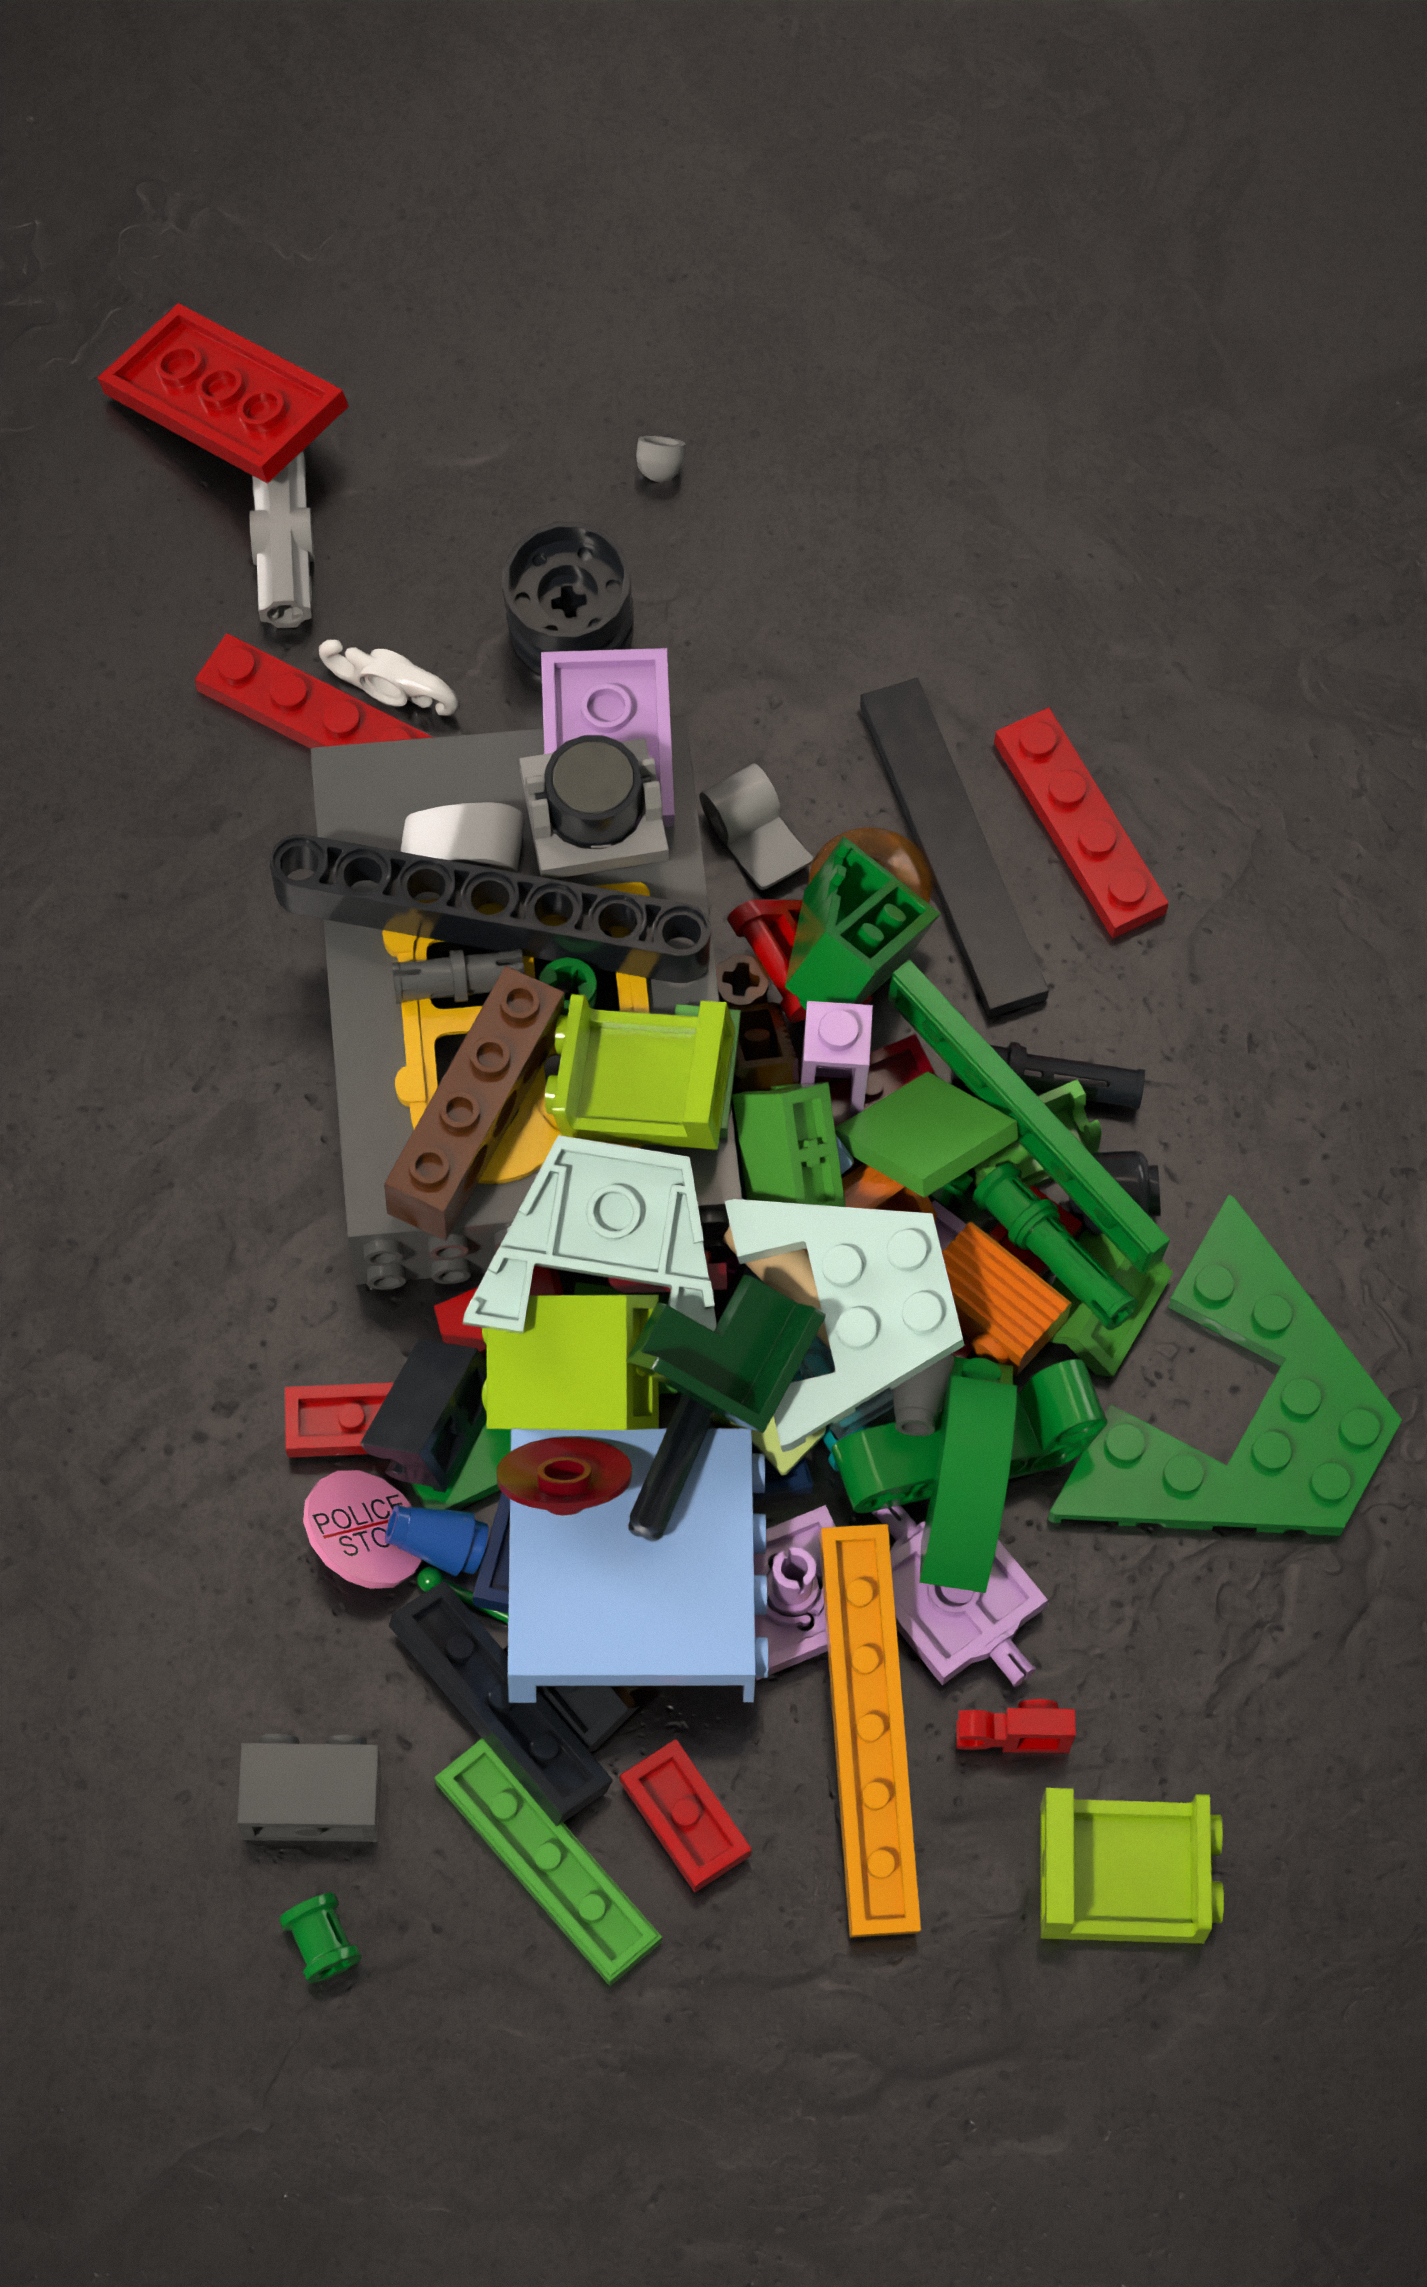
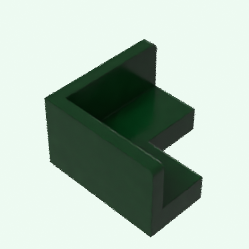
[626,1275,826,1433]

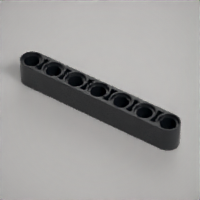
[270,834,711,983]

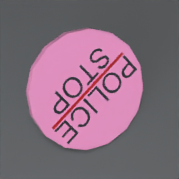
[303,1470,422,1589]

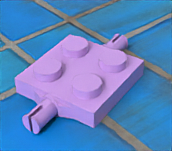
[873,1505,1048,1687]

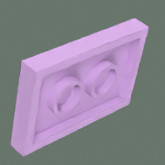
[541,648,675,831]

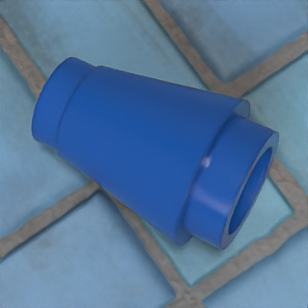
[385,1505,488,1576]

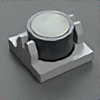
[519,735,669,879]

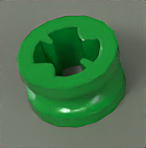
[539,957,597,1015]

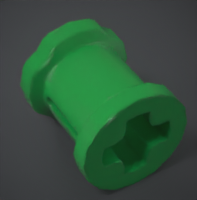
[279,1893,362,1984]

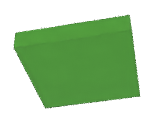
[835,1071,1018,1198]

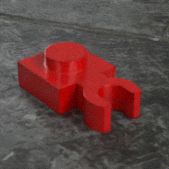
[956,1699,1076,1753]

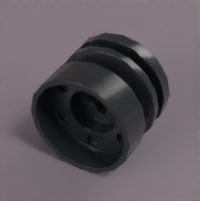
[502,521,634,675]

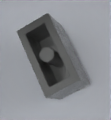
[237,1734,382,1842]

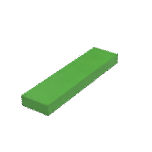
[434,1738,662,1986]

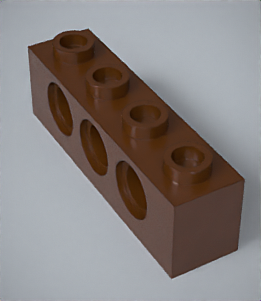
[384,965,564,1241]

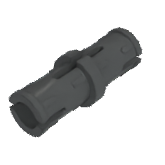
[392,949,525,1004]

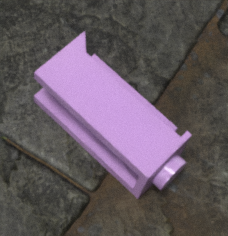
[800,1001,873,1119]

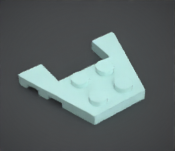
[463,1135,717,1334]
[725,1199,964,1452]

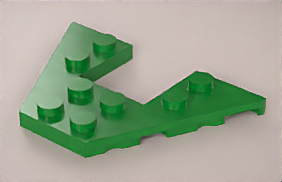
[1047,1195,1402,1536]

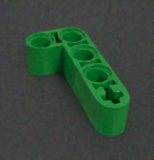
[831,1359,1108,1513]

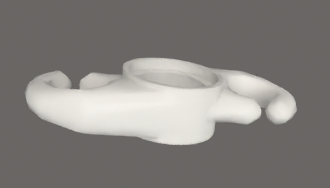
[319,640,459,716]

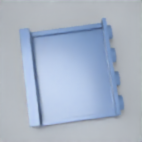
[508,1429,768,1703]

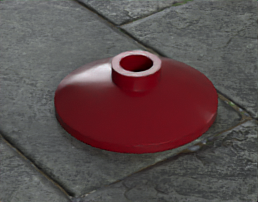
[496,1437,632,1516]

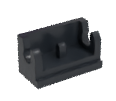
[360,1339,487,1493]

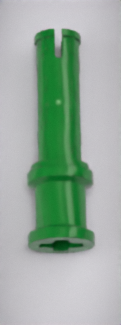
[972,1162,1138,1331]

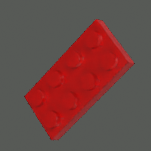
[97,303,349,484]

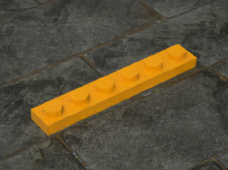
[819,1524,921,1937]

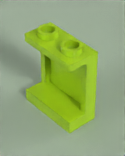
[545,994,735,1150]
[482,1295,659,1430]
[1040,1788,1224,1944]

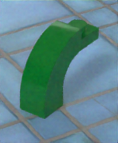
[919,1356,1017,1593]

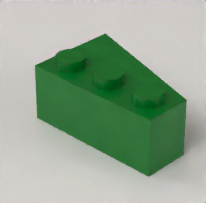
[785,836,941,1010]

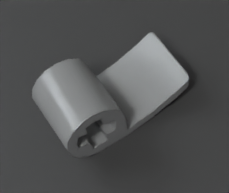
[699,763,813,890]
[400,802,525,873]

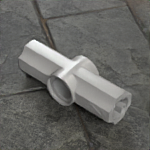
[250,452,314,628]

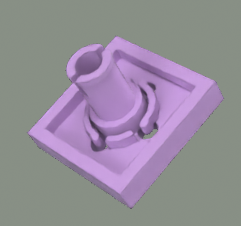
[753,1505,836,1680]

